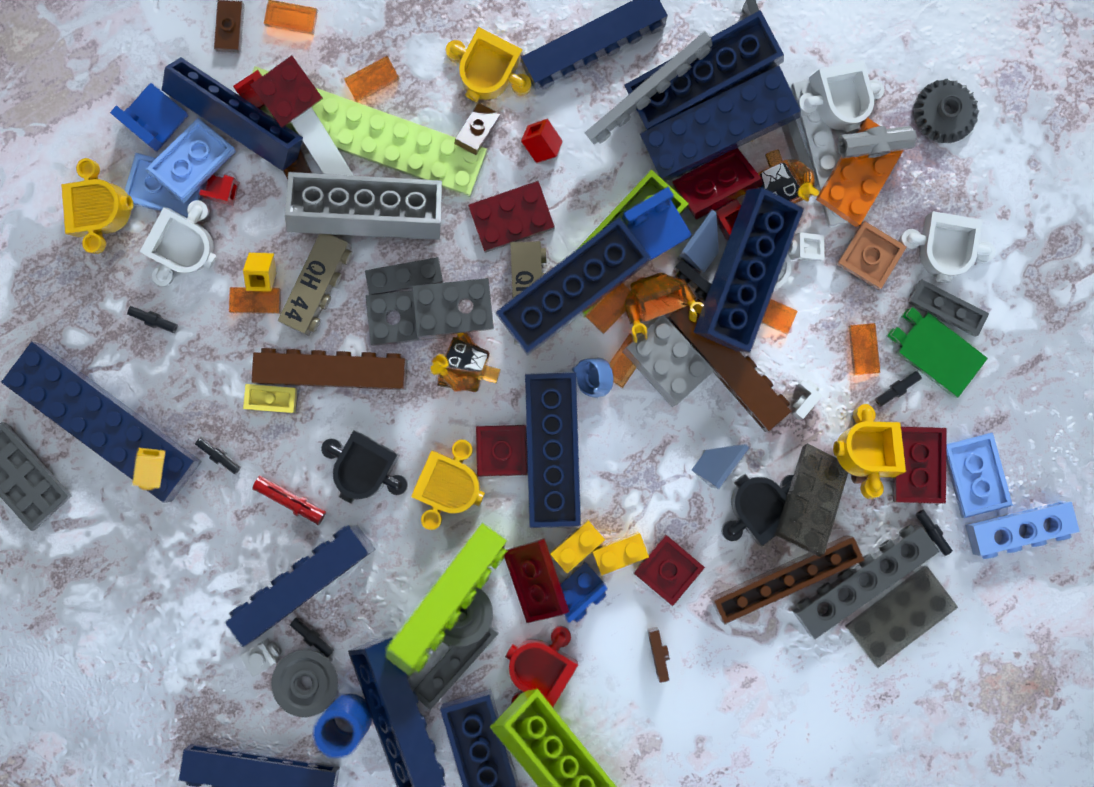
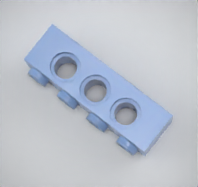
[965,501,1080,559]

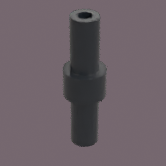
[127,306,178,333]
[875,371,922,407]
[195,437,241,475]
[915,509,953,556]
[290,618,334,658]

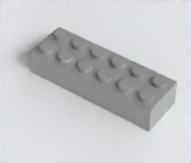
[285,172,442,240]

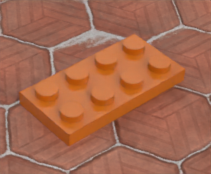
[816,117,904,227]

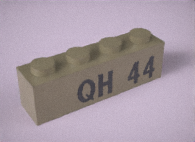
[277,234,353,336]
[510,241,546,345]

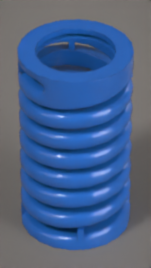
[313,694,373,758]

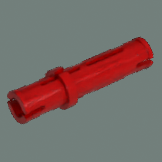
[252,475,326,526]

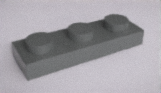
[365,257,443,295]
[908,279,989,337]

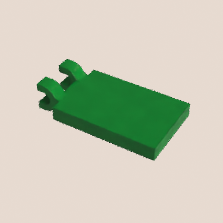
[886,307,988,398]

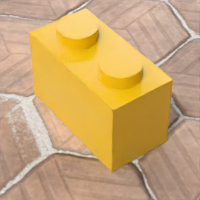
[550,519,605,573]
[592,532,649,576]

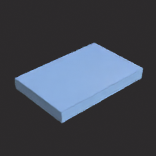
[146,118,236,203]
[125,153,208,218]
[946,433,1013,518]

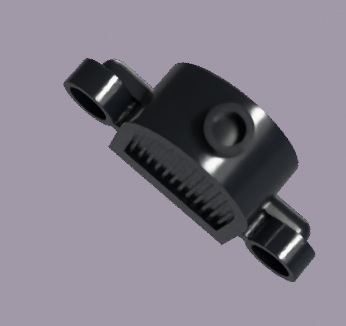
[321,430,408,504]
[721,474,802,546]

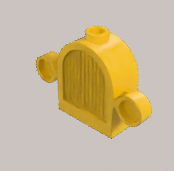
[446,27,531,102]
[61,158,133,254]
[833,404,906,499]
[411,440,485,530]

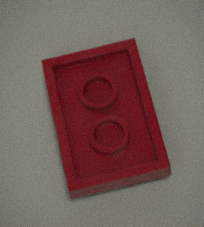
[672,148,763,220]
[468,180,555,253]
[893,427,947,504]
[504,538,569,623]

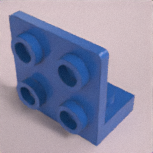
[110,83,188,152]
[622,186,692,261]
[560,561,608,623]

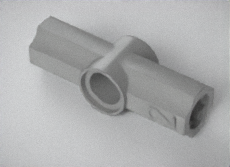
[837,126,917,158]

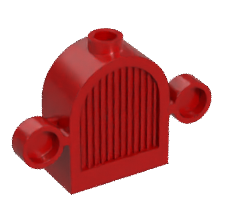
[505,626,578,707]

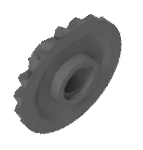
[914,78,980,143]
[442,587,493,648]
[271,649,339,717]

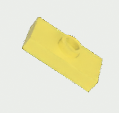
[243,384,297,413]

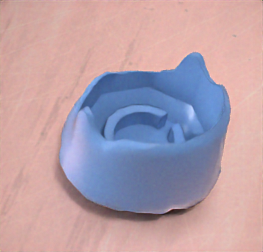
[572,357,614,398]

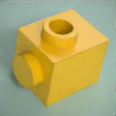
[243,252,277,292]
[133,448,165,490]

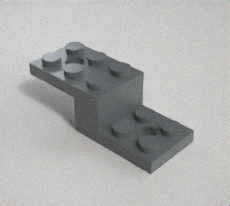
[366,278,494,346]

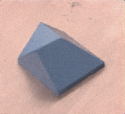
[677,210,719,272]
[691,444,750,489]

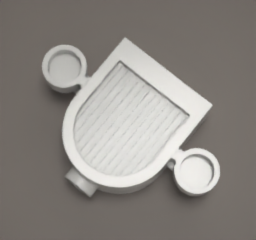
[796,60,884,134]
[140,200,217,286]
[899,211,996,283]

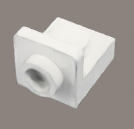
[788,233,824,261]
[791,380,823,420]
[240,638,281,677]

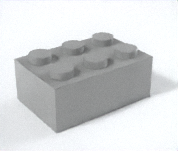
[622,315,714,407]

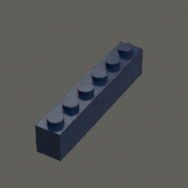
[521,0,668,90]
[162,57,303,171]
[178,744,340,787]

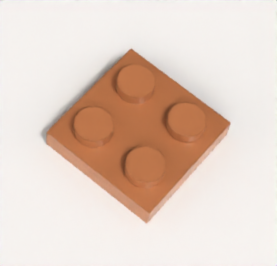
[836,221,907,290]

